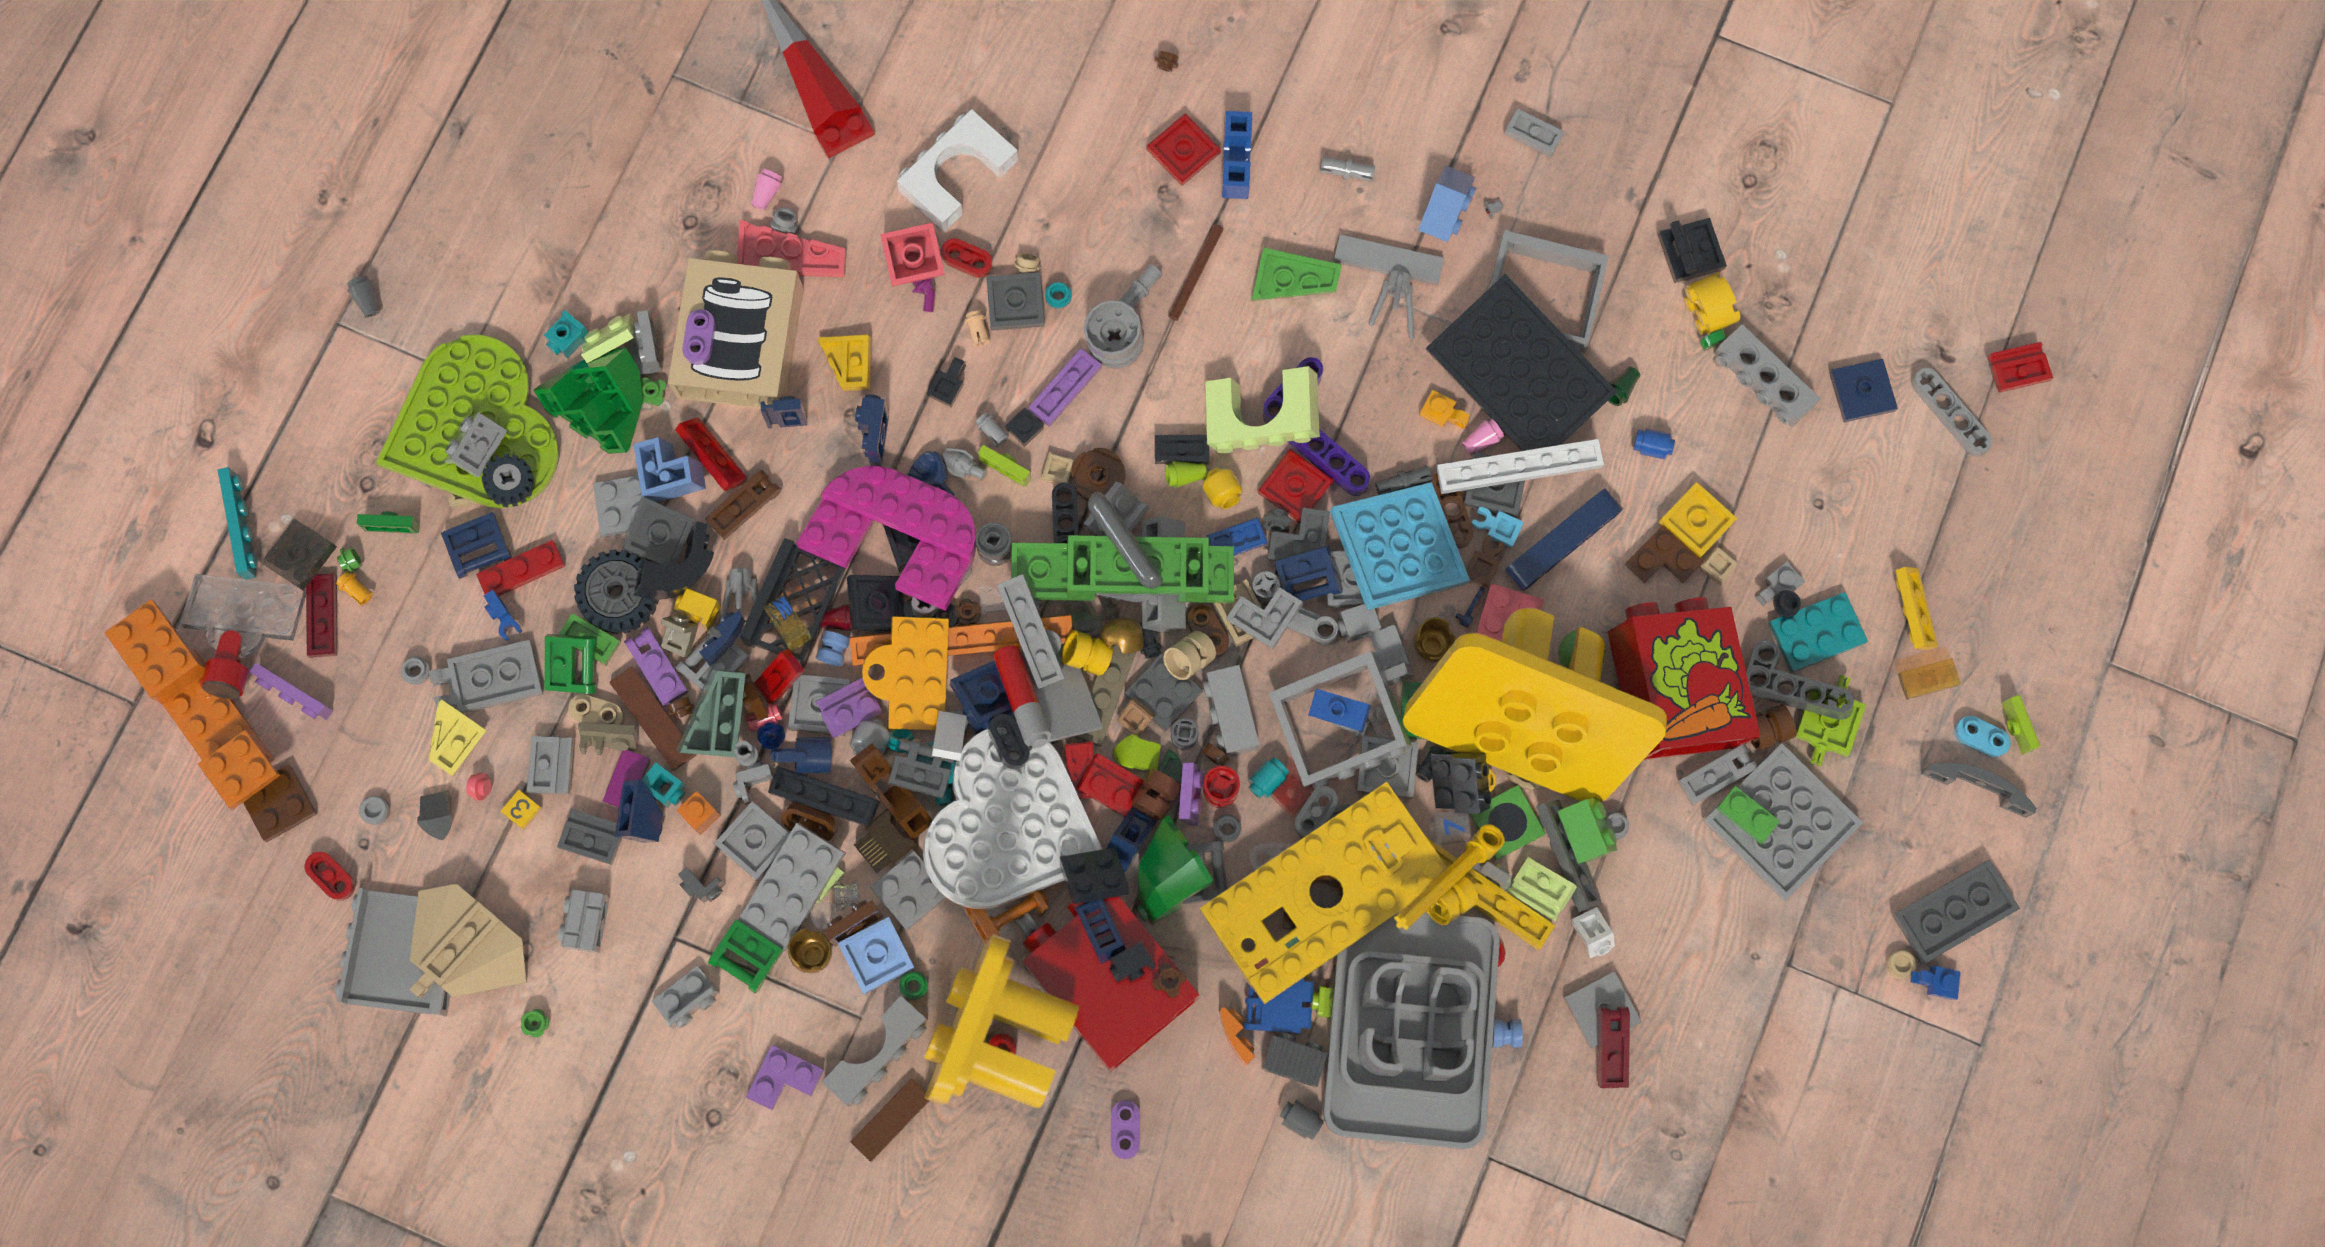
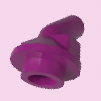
[912,278,935,313]

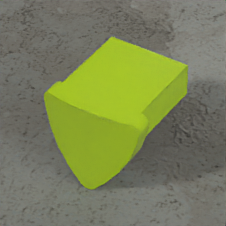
[1113,734,1161,772]

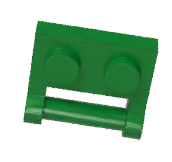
[544,634,597,694]
[708,919,784,994]

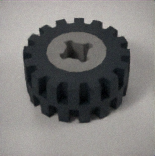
[482,454,535,507]

